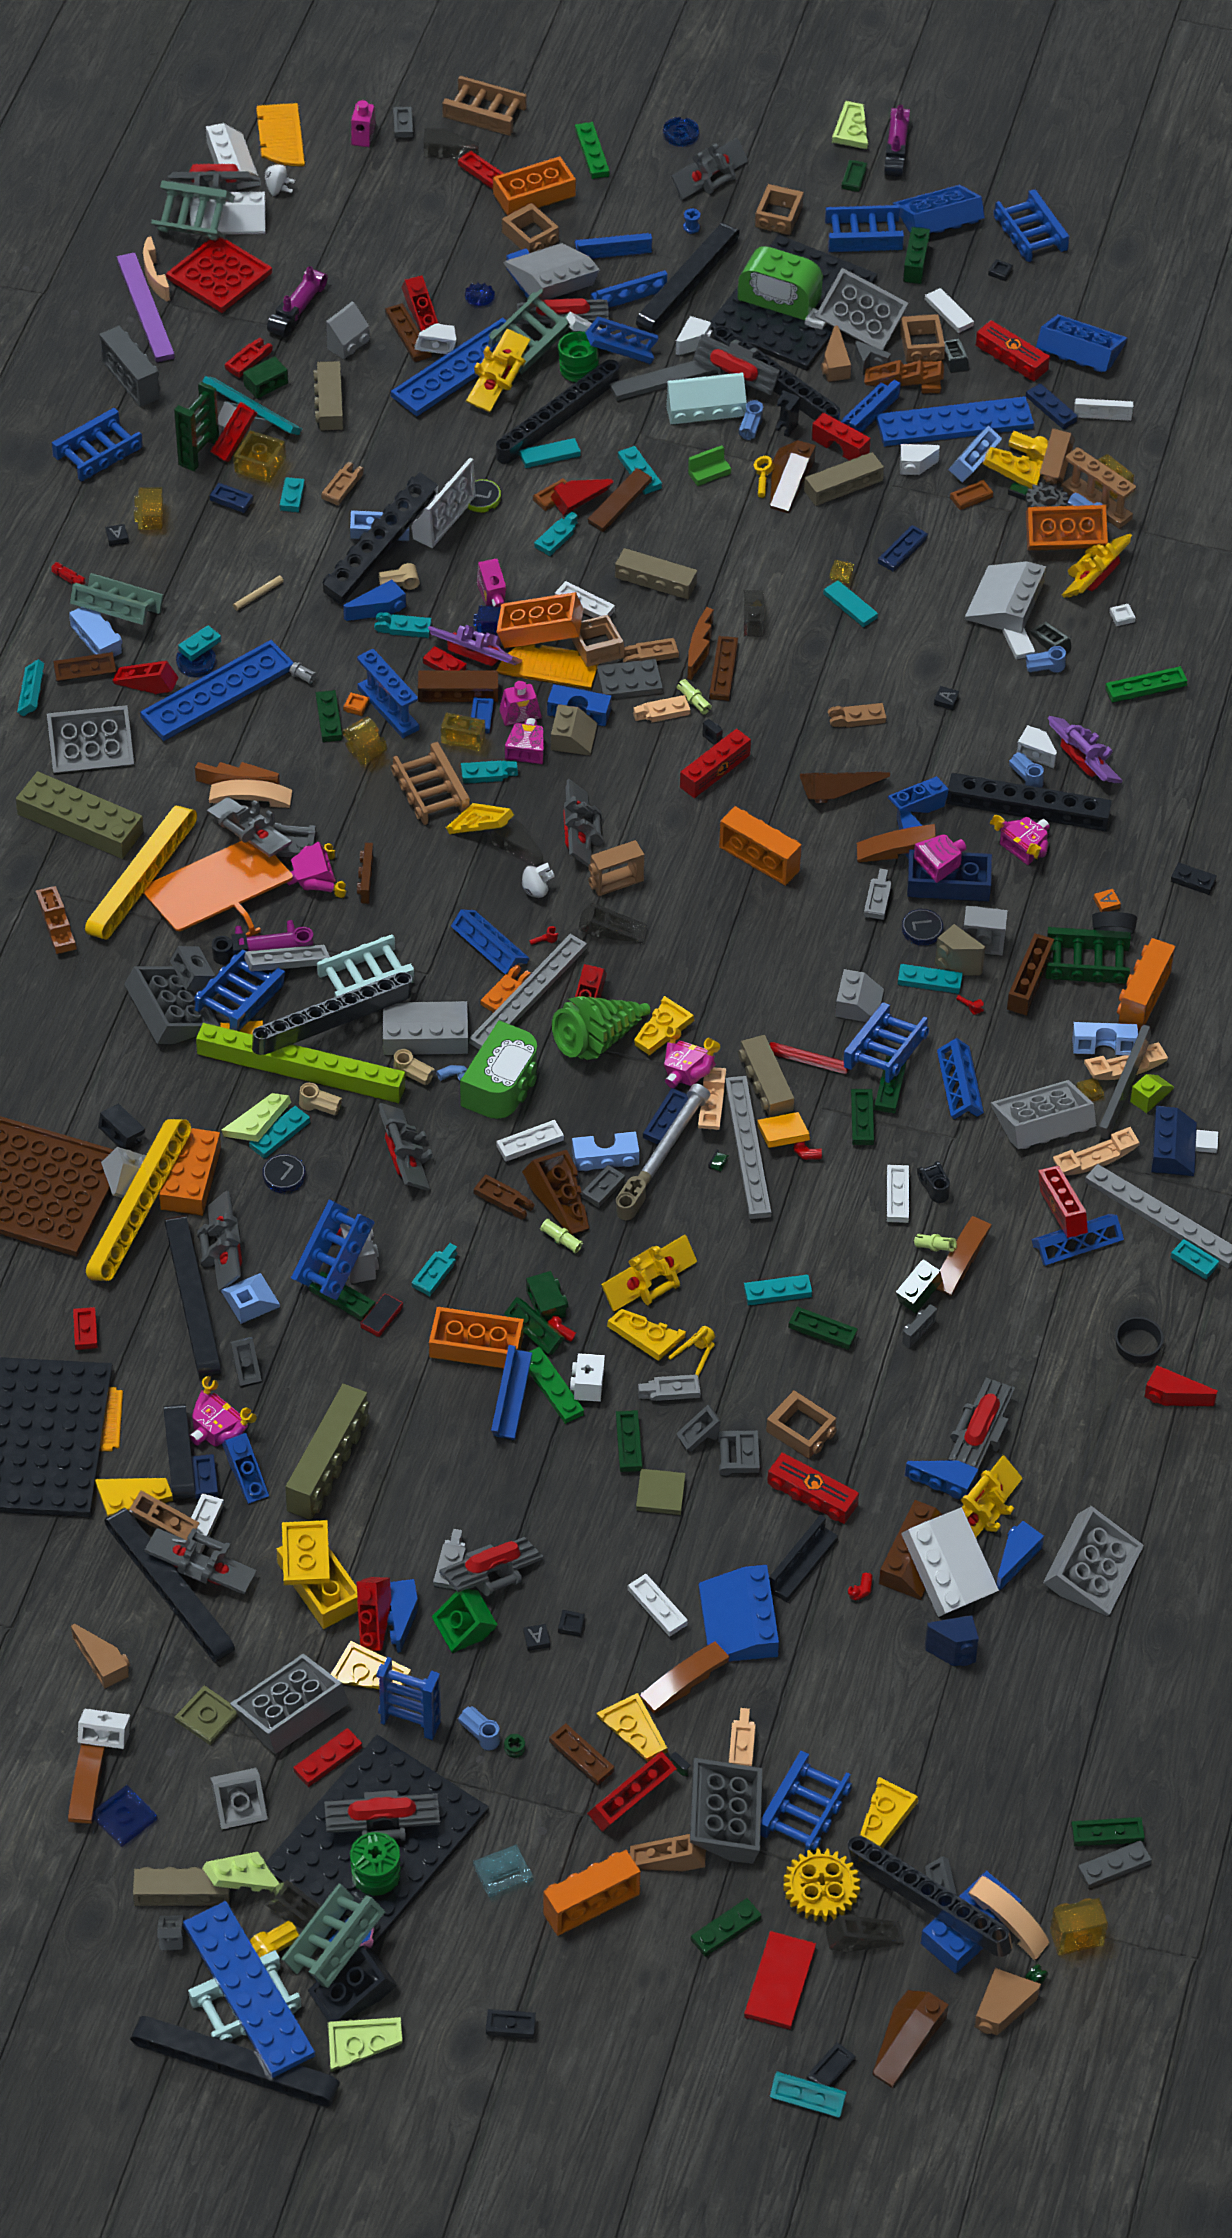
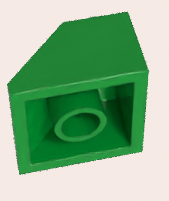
[432,1589,498,1652]

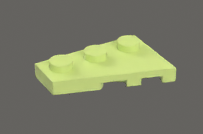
[832,101,868,149]
[221,1093,291,1142]
[202,1852,282,1894]
[328,2017,402,2072]

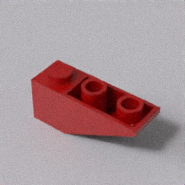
[402,275,439,332]
[573,964,607,1006]
[356,1577,391,1651]

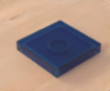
[93,1785,158,1847]

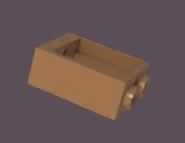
[755,184,804,235]
[502,203,559,253]
[900,314,945,362]
[1040,429,1075,485]
[571,615,624,667]
[588,840,644,896]
[766,1390,837,1459]

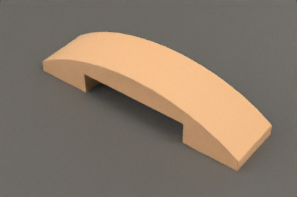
[143,237,170,301]
[209,779,292,808]
[1084,1042,1168,1080]
[698,1067,726,1130]
[1053,1127,1140,1175]
[968,1876,1049,1960]

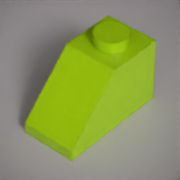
[1130,1074,1174,1113]

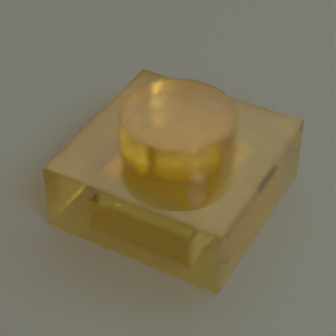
[830,560,854,583]
[1076,1078,1104,1101]

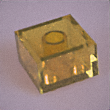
[234,431,286,483]
[1050,1898,1108,1955]

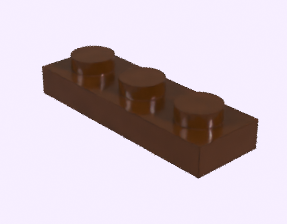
[53,652,116,681]
[357,843,373,903]
[549,1723,615,1785]

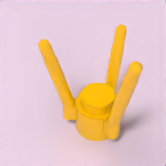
[668,1326,715,1377]

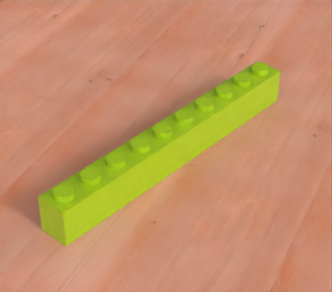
[196,1023,405,1103]

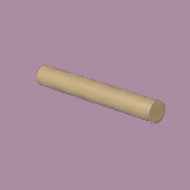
[233,575,284,611]

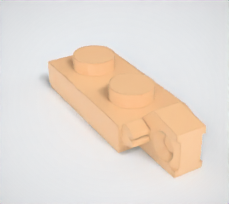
[633,695,690,722]
[729,1708,755,1767]

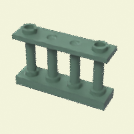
[151,180,235,240]
[488,289,570,375]
[70,573,164,625]
[281,1884,385,1988]

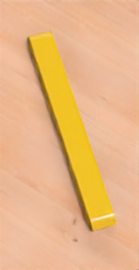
[85,805,197,940]
[86,1119,191,1281]

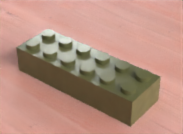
[16,771,144,859]
[285,1384,370,1520]

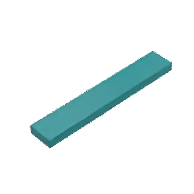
[202,376,302,435]

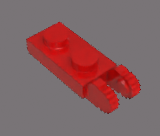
[225,338,273,378]

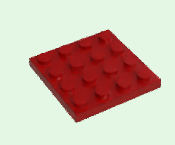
[166,238,272,313]

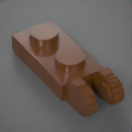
[473,1175,535,1220]

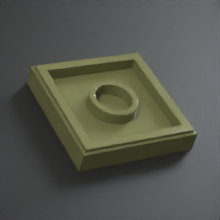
[636,1469,685,1515]
[174,1685,238,1745]

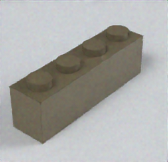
[314,361,343,430]
[804,452,884,506]
[615,548,697,599]
[738,1035,794,1118]
[133,1867,230,1906]

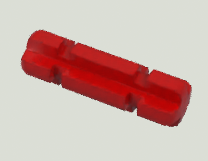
[51,562,86,585]

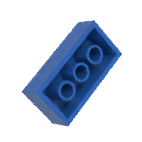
[921,1871,1022,1974]

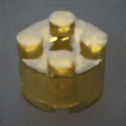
[342,717,387,765]

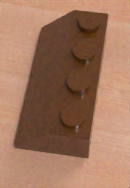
[879,1500,942,1600]

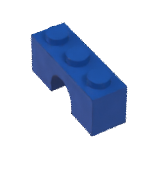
[547,684,612,727]

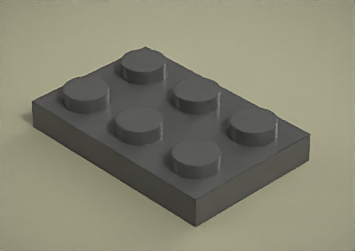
[597,658,663,699]

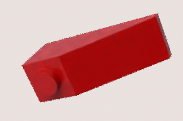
[550,479,614,516]
[112,661,179,694]
[1144,1365,1218,1406]

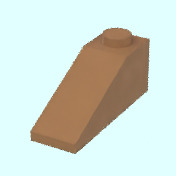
[821,326,851,382]
[129,1490,200,1540]
[71,1624,130,1689]
[630,1834,706,1871]

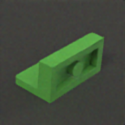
[688,445,731,486]

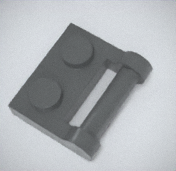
[274,823,316,858]
[718,1431,760,1476]

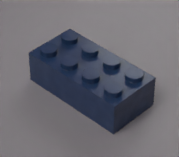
[907,850,992,901]

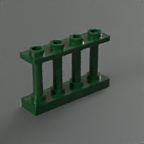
[174,382,219,472]
[1045,927,1131,984]

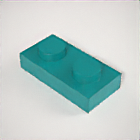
[280,477,305,512]
[178,625,222,661]
[1171,1239,1219,1279]

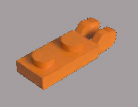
[480,964,531,1013]

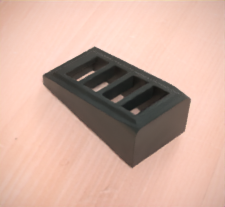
[944,339,969,373]
[1030,622,1072,653]

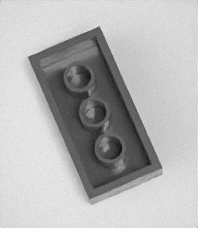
[99,326,161,407]

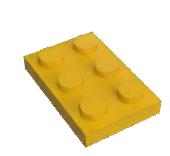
[282,1520,330,1585]

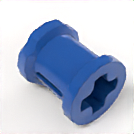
[683,209,700,234]

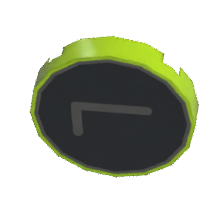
[467,479,501,512]

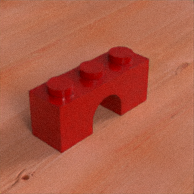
[811,413,871,461]

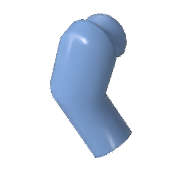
[436,1065,467,1081]

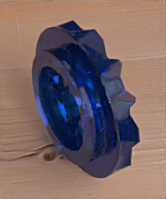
[465,282,495,306]

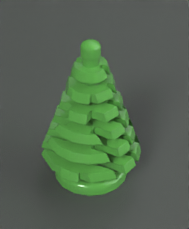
[552,996,651,1060]

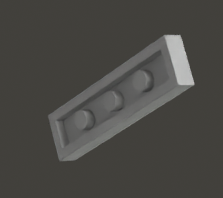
[244,945,330,972]

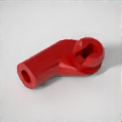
[793,1141,822,1160]
[548,1316,576,1342]
[848,1573,873,1601]

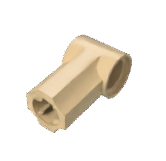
[379,563,420,590]
[393,1049,435,1085]
[299,1082,342,1115]

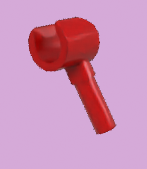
[529,926,559,945]
[956,995,984,1015]

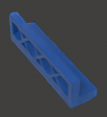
[575,233,652,258]
[591,271,667,308]
[585,317,659,364]
[840,380,900,433]
[451,909,530,975]
[937,1038,984,1119]
[1031,1214,1124,1265]
[491,1345,533,1440]

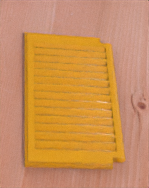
[100,1387,123,1451]

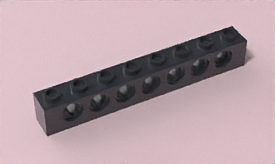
[322,472,438,605]
[946,773,1112,831]

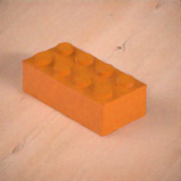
[493,156,576,216]
[1026,505,1108,550]
[497,592,583,648]
[719,806,801,886]
[1117,938,1175,1031]
[159,1128,221,1216]
[429,1307,524,1368]
[543,1850,641,1936]

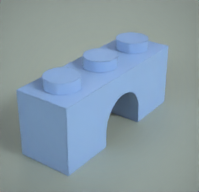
[1072,1022,1138,1055]
[572,1132,639,1171]

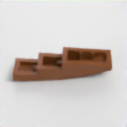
[864,360,944,386]
[687,607,714,680]
[195,762,280,785]
[857,824,936,862]
[36,886,76,954]
[936,1216,992,1296]
[640,1641,729,1713]
[68,1743,105,1824]

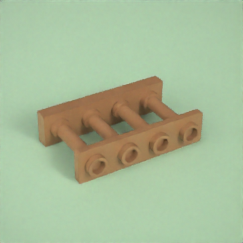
[443,76,527,136]
[1061,447,1136,529]
[391,742,469,825]

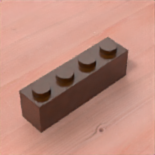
[418,670,498,702]
[1007,933,1054,1015]

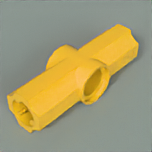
[1008,431,1048,462]
[250,1921,299,1957]

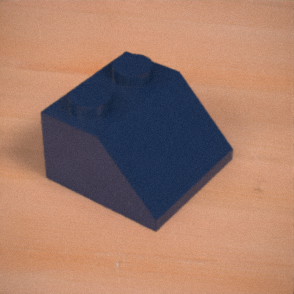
[925,1615,979,1666]

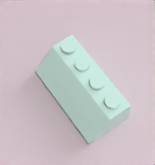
[667,373,746,424]

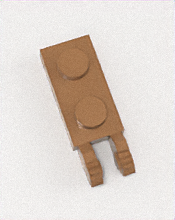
[321,462,364,505]
[623,638,679,662]
[828,703,886,727]

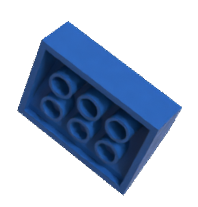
[893,185,985,233]
[1036,314,1127,372]
[699,1565,779,1661]

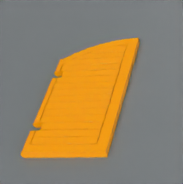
[256,103,305,166]
[497,644,598,690]

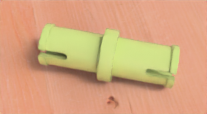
[677,679,712,714]
[540,1219,583,1254]
[914,1234,957,1252]

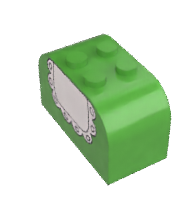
[738,247,823,320]
[460,1020,537,1119]

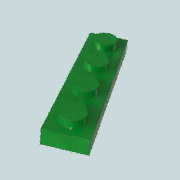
[575,122,610,179]
[1105,666,1188,703]
[529,1347,584,1424]

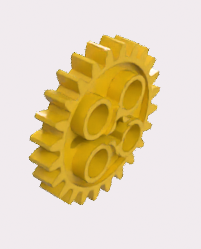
[783,1848,860,1922]

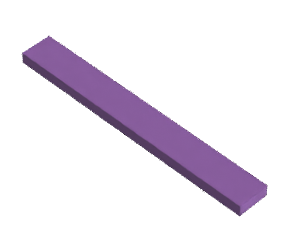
[117,252,174,362]

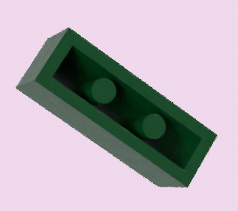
[903,227,930,284]

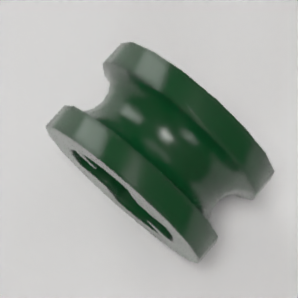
[504,1734,525,1758]
[1025,1964,1048,1984]

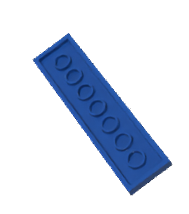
[391,318,506,416]
[876,396,1034,446]
[140,640,294,741]
[183,1901,315,2078]

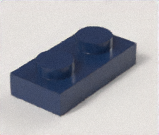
[210,483,254,513]
[191,1454,218,1499]

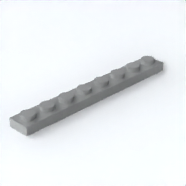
[469,934,587,1049]
[725,1076,771,1219]
[1085,1164,1232,1268]

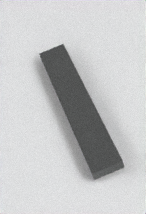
[610,360,718,401]
[1099,1025,1151,1140]

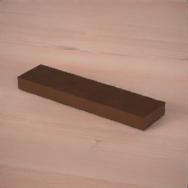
[385,303,432,362]
[588,468,652,532]
[709,636,738,701]

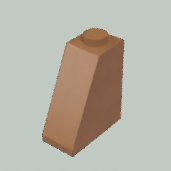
[975,1968,1041,2035]

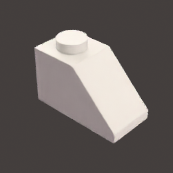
[676,316,713,355]
[415,324,456,354]
[900,444,940,475]
[1017,725,1057,768]

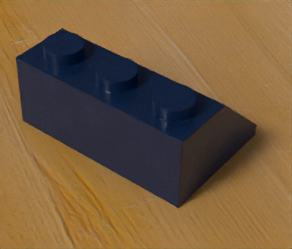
[1151,1106,1197,1176]

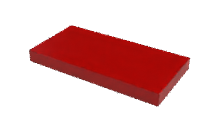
[744,1931,816,2030]

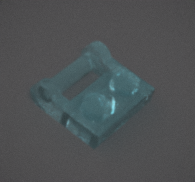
[473,1844,533,1898]

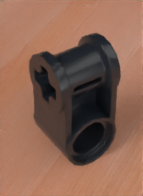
[917,1161,950,1203]

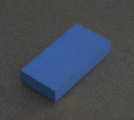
[470,697,494,734]

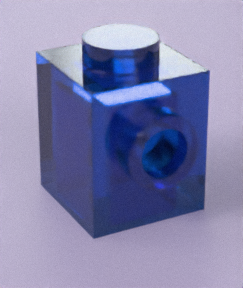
[473,606,501,635]

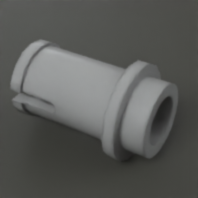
[290,662,316,684]

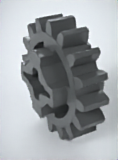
[1025,482,1068,508]

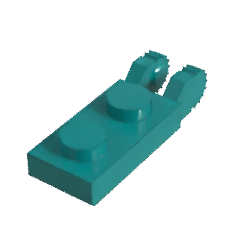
[374,612,432,638]

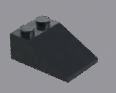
[308,1945,398,2022]

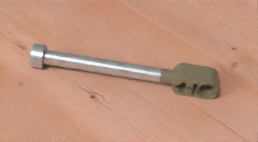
[616,1084,710,1220]

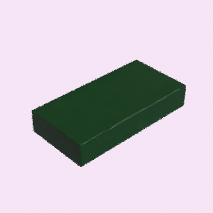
[841,160,867,192]

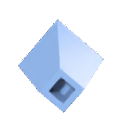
[221,1273,280,1324]

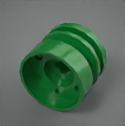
[558,331,599,382]
[350,1832,401,1896]

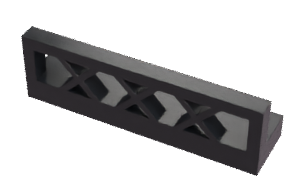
[769,1514,838,1602]

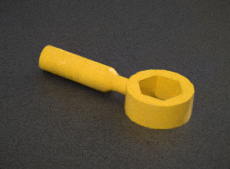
[754,456,774,498]

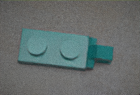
[534,512,578,556]
[461,761,518,783]
[412,1243,458,1296]

